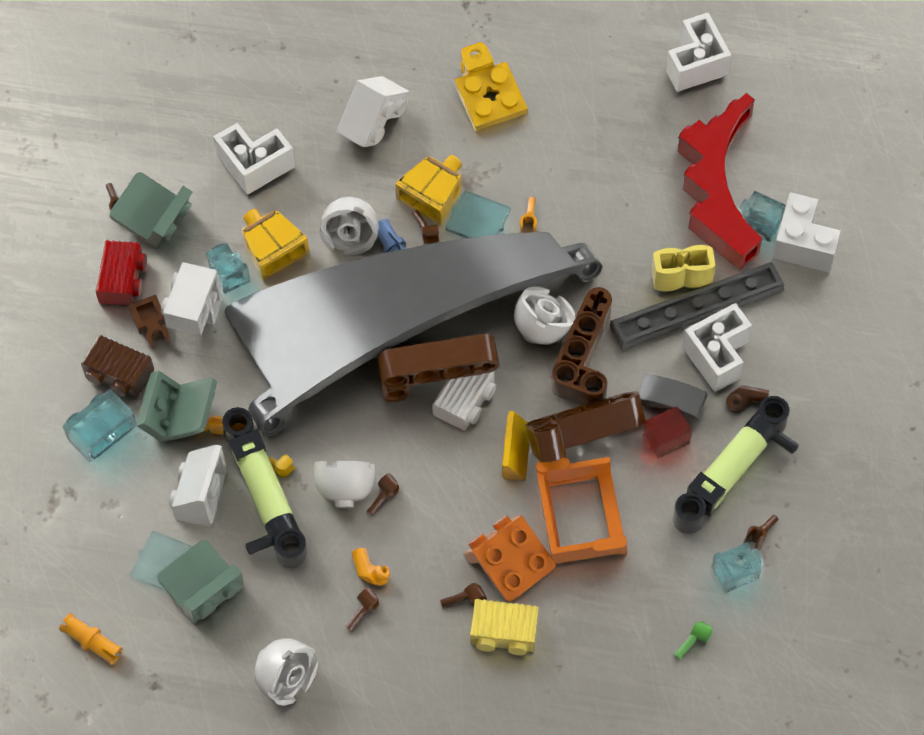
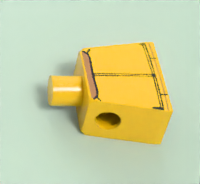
[395,155,462,226]
[242,209,310,281]

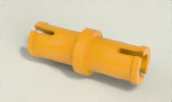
[59,613,123,665]

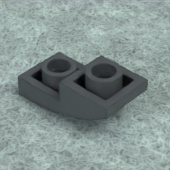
[639,374,708,420]

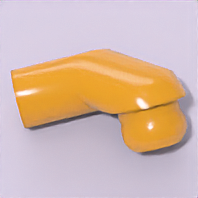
[351,548,391,586]

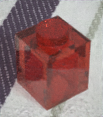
[641,406,692,459]

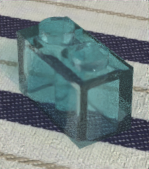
[62,389,137,463]

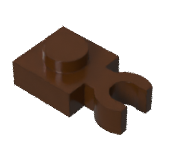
[128,294,170,349]

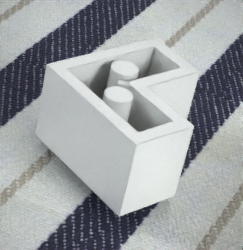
[666,13,731,92]
[336,76,410,147]
[213,122,296,195]
[772,192,841,273]
[161,262,223,336]
[682,303,752,392]

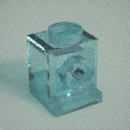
[738,190,786,242]
[206,243,251,294]
[711,543,764,593]

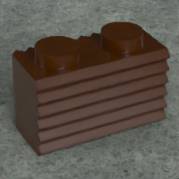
[81,334,154,398]

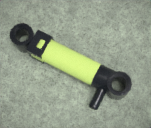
[673,396,799,534]
[222,407,307,568]

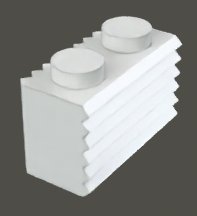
[432,372,497,431]

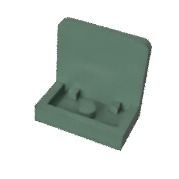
[109,172,193,248]
[136,370,217,442]
[157,540,244,624]

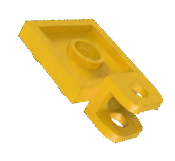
[454,42,528,131]

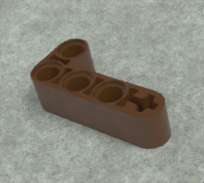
[551,287,612,406]
[377,334,500,403]
[526,391,646,462]

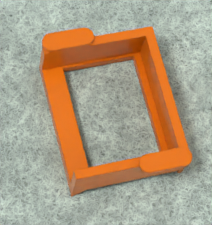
[536,457,627,564]

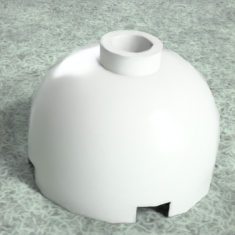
[319,196,379,256]
[514,286,575,345]
[314,461,376,508]
[254,638,318,706]

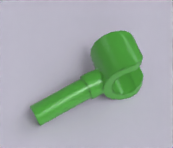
[674,622,713,660]

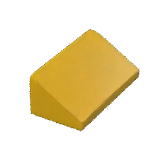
[502,410,530,481]

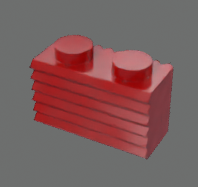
[95,240,147,306]

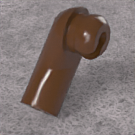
[726,385,769,411]

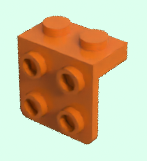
[463,515,556,601]

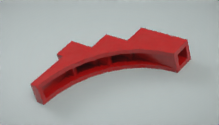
[677,93,763,271]

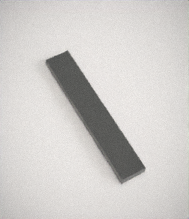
[610,262,785,350]

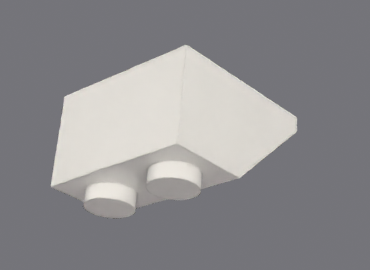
[169,445,228,527]

